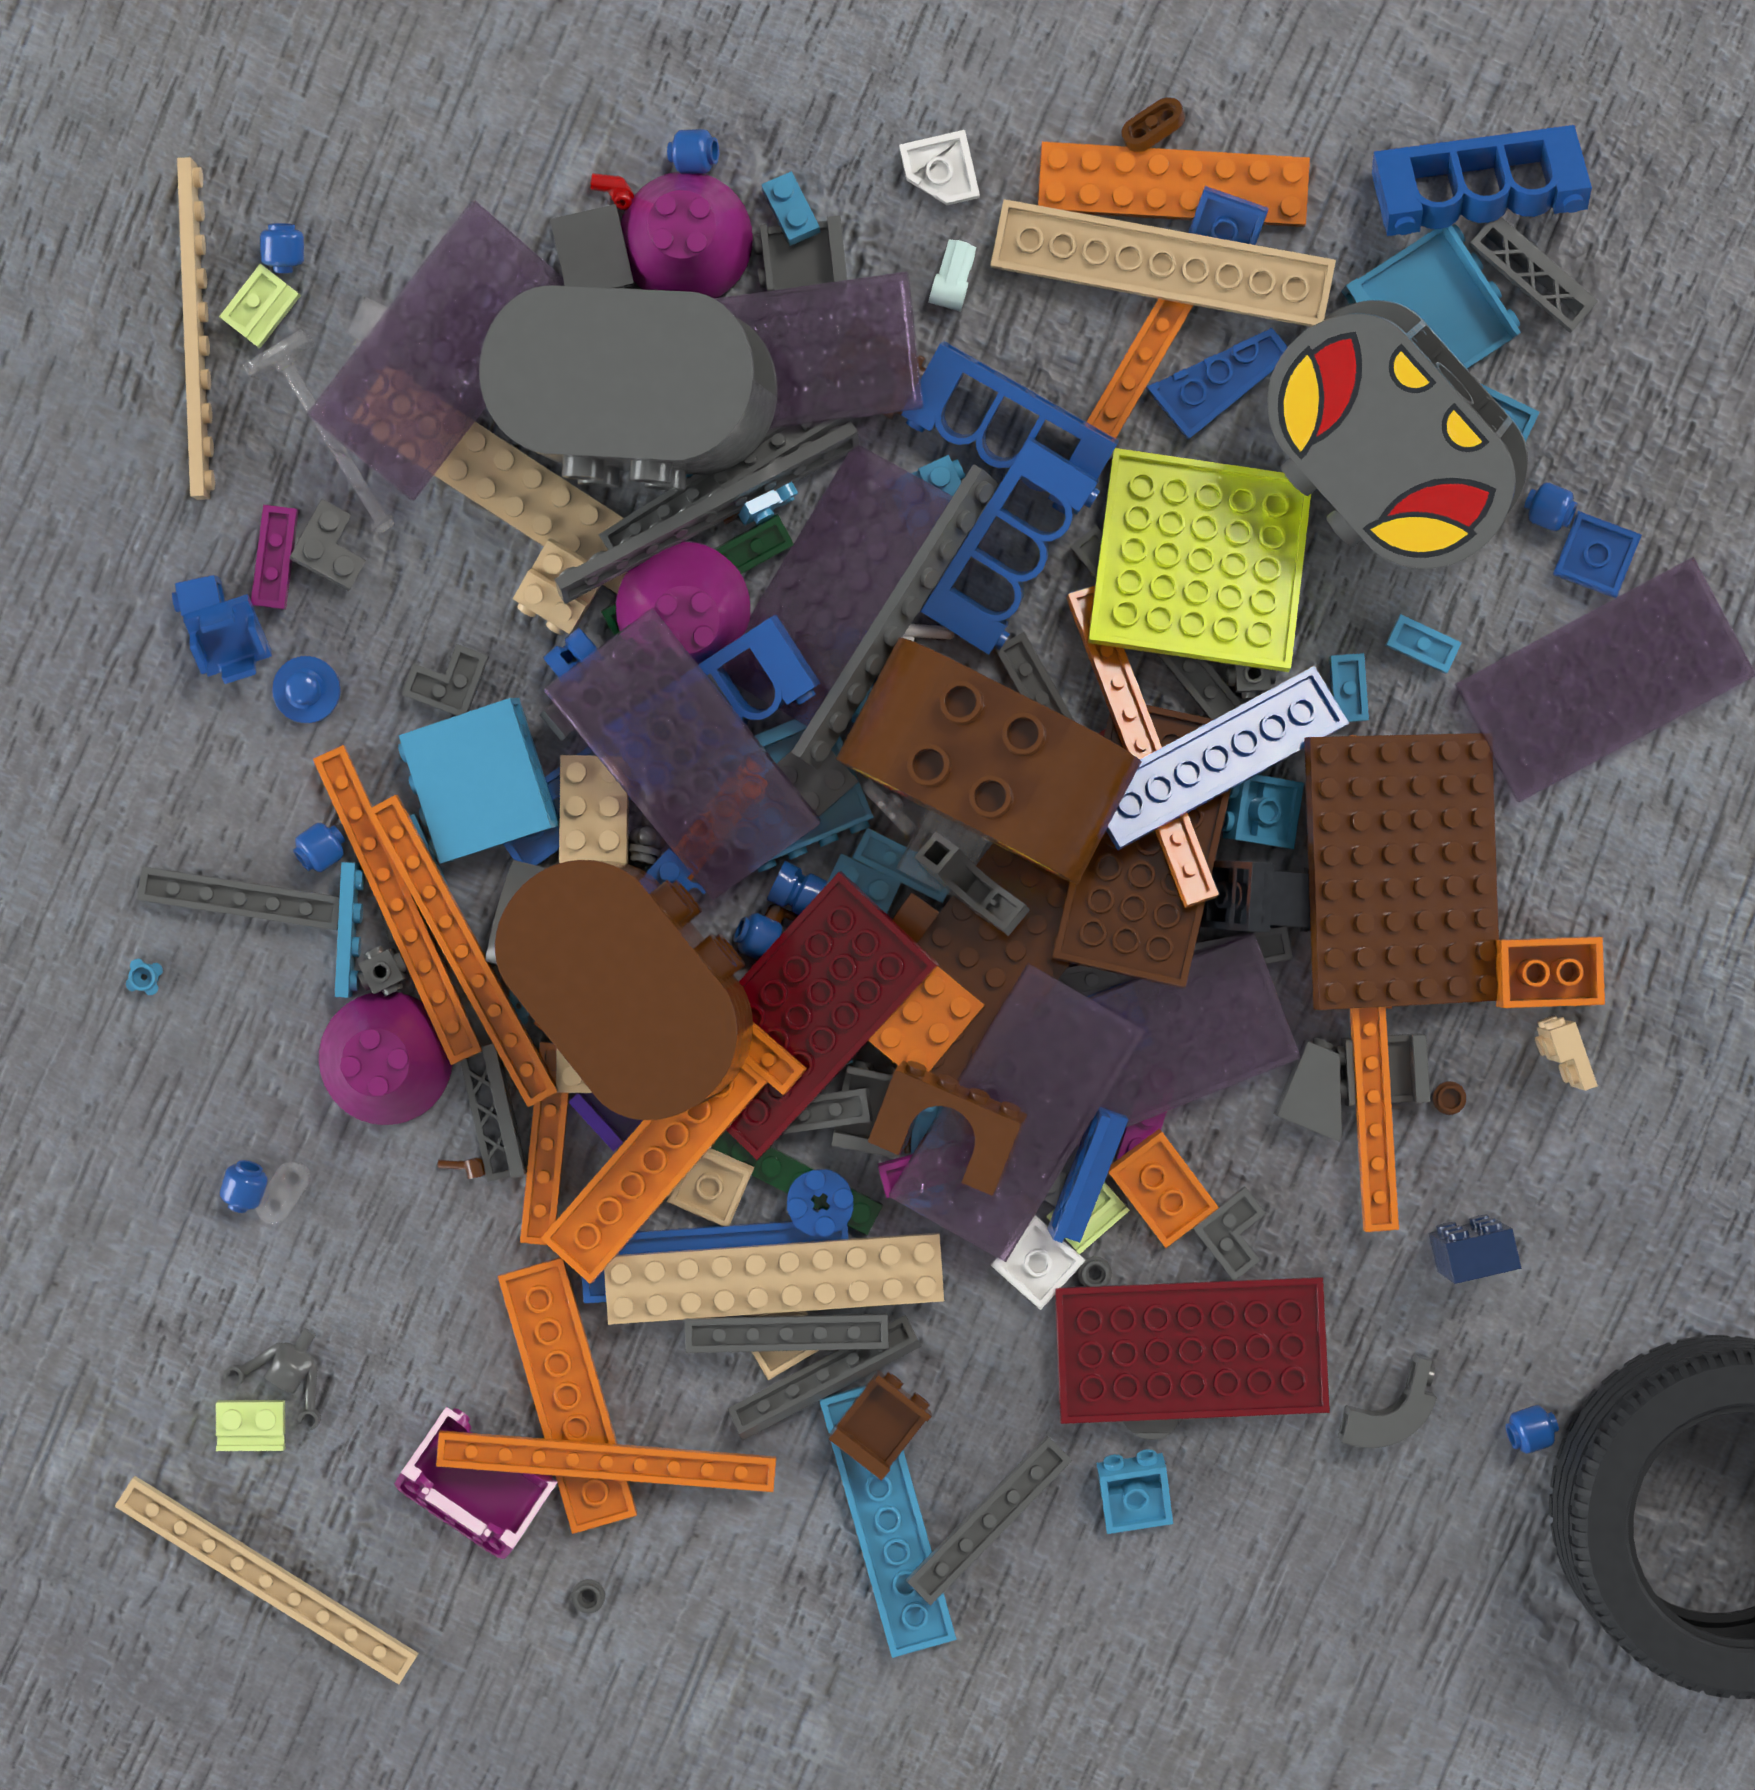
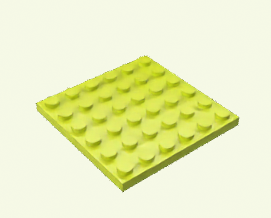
[1088,448,1311,672]

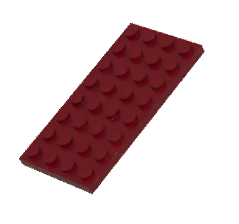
[726,871,939,1160]
[1055,1277,1330,1424]

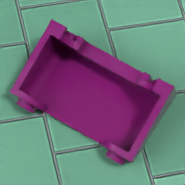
[394,1407,558,1559]

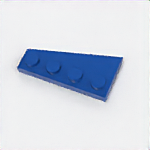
[1146,328,1287,440]

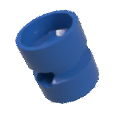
[543,627,605,690]
[766,861,827,915]

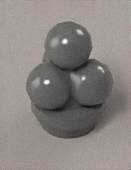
[628,810,667,866]

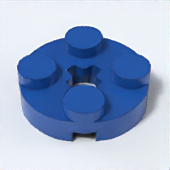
[787,1169,853,1237]

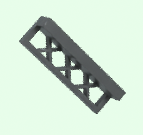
[1469,217,1598,333]
[460,1043,527,1182]

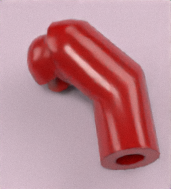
[591,173,634,210]

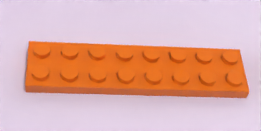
[1038,141,1310,227]
[541,1063,767,1284]
[498,1257,637,1534]

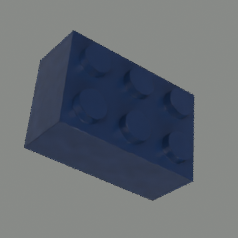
[1429,1214,1522,1284]

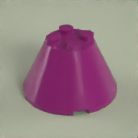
[621,172,753,300]
[616,541,751,676]
[319,991,453,1125]

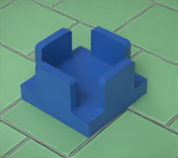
[183,594,272,684]

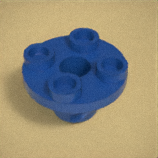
[272,656,341,723]

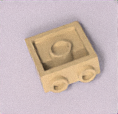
[513,538,601,635]
[1535,1016,1598,1091]

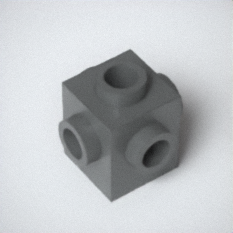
[1226,664,1276,699]
[357,946,409,996]

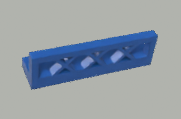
[1047,1105,1129,1243]

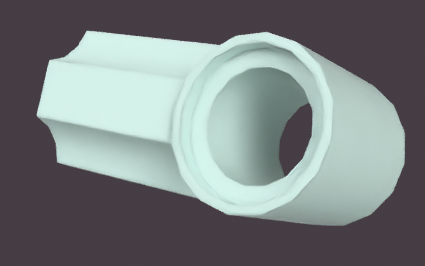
[928,239,976,312]

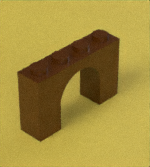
[868,1061,1028,1196]

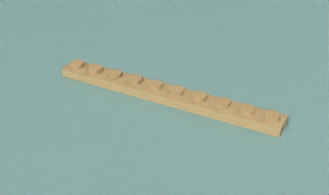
[177,157,215,500]
[115,1476,419,1684]

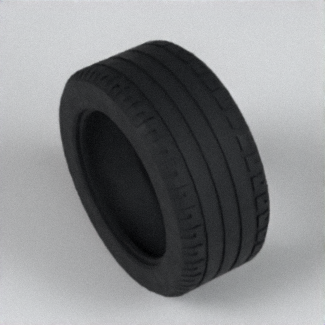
[1549,1335,1755,1699]

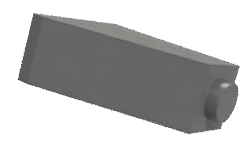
[1273,1037,1342,1142]

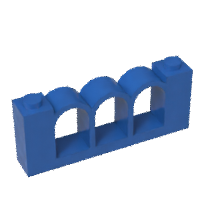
[1372,125,1592,236]
[901,341,1119,515]
[920,437,1100,655]
[603,615,820,795]

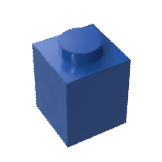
[172,575,225,617]

